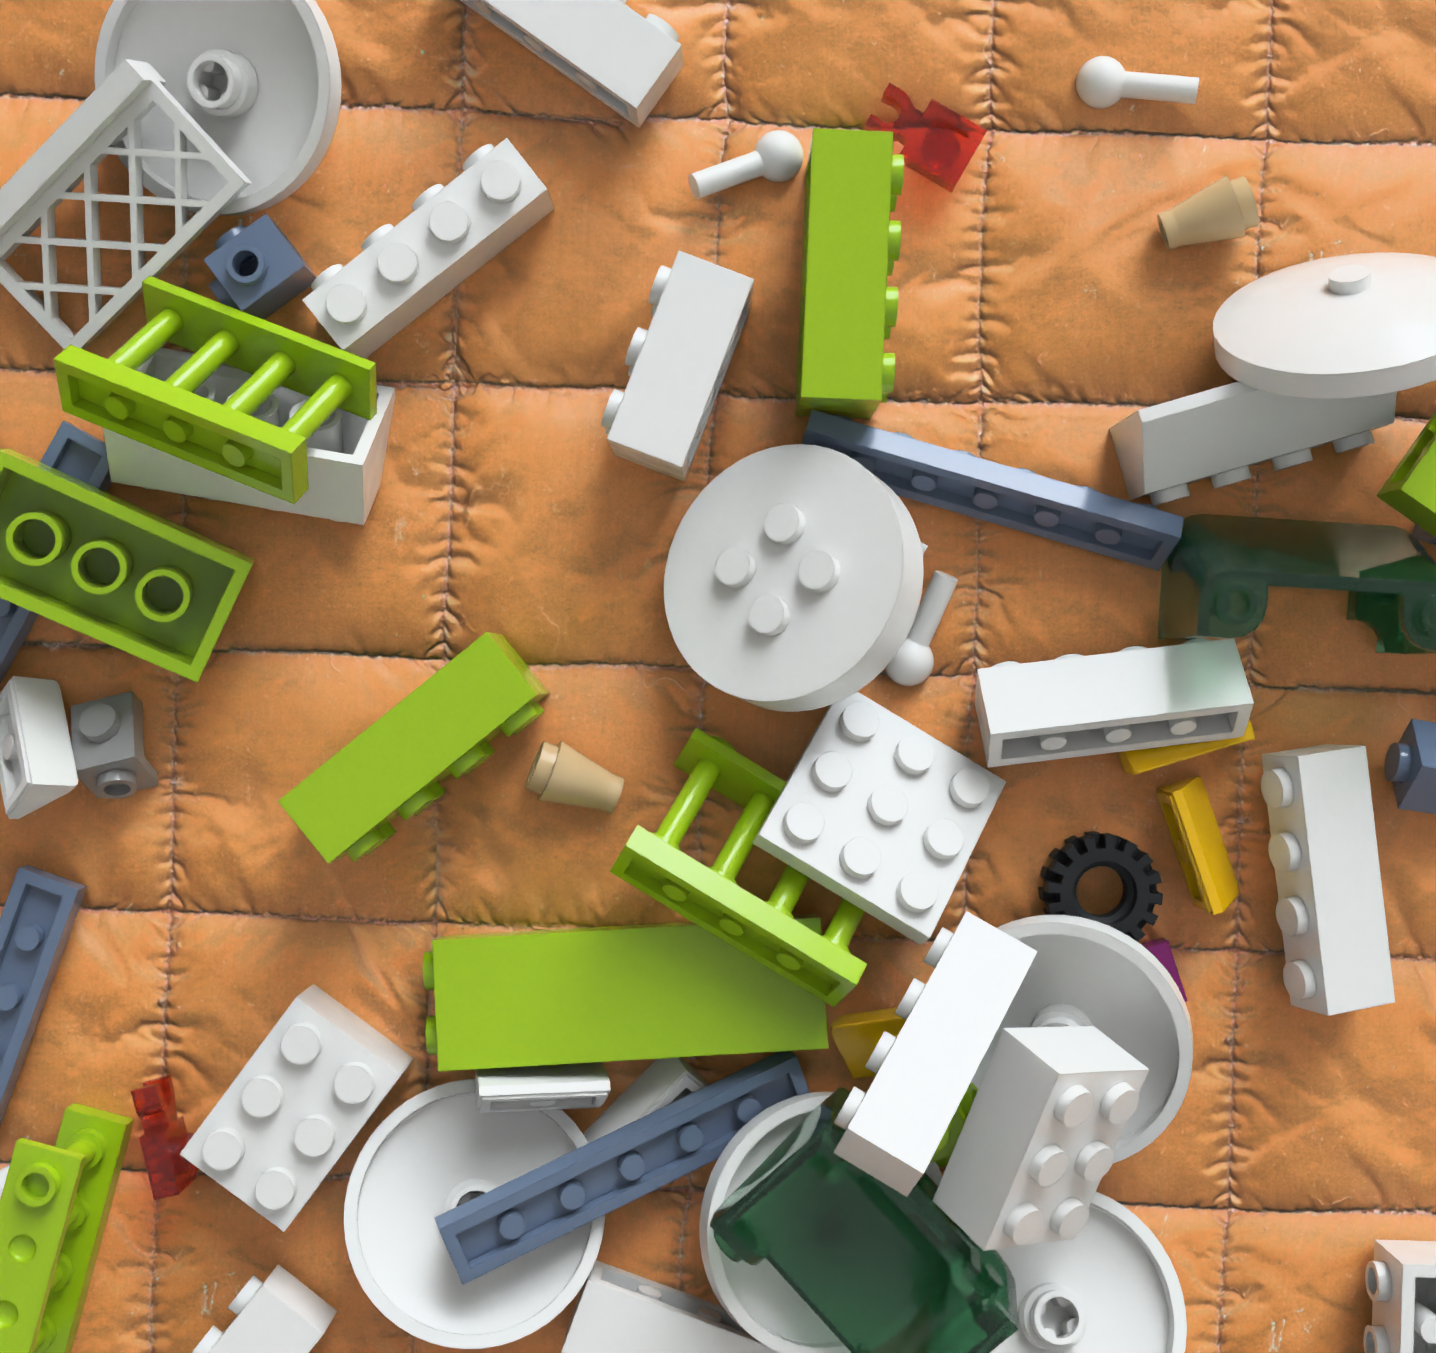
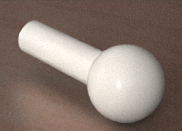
[1076,56,1200,109]
[688,130,804,199]
[885,570,958,686]

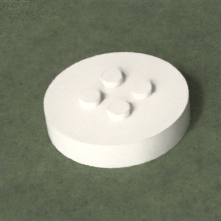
[664,444,924,712]

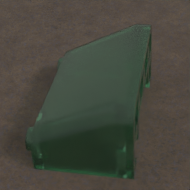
[1157,514,1436,655]
[710,1087,1018,1353]

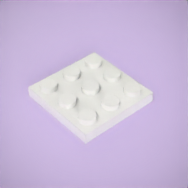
[752,691,1006,945]

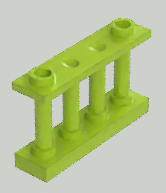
[53,276,377,504]
[609,728,867,1007]
[0,1103,134,1353]

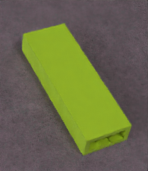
[422,914,829,1072]

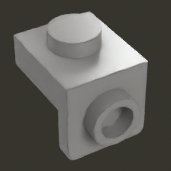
[71,691,158,799]

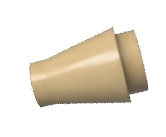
[1157,176,1259,250]
[525,741,624,814]

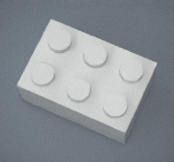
[601,250,754,482]
[180,984,414,1232]
[932,1026,1149,1251]

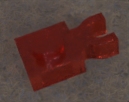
[864,83,987,193]
[131,1075,199,1200]

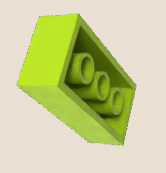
[795,128,904,419]
[0,448,255,683]
[278,632,549,864]

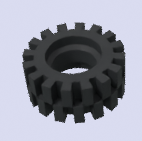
[1038,831,1163,942]

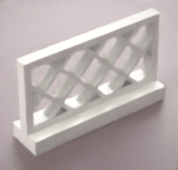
[0,59,252,350]

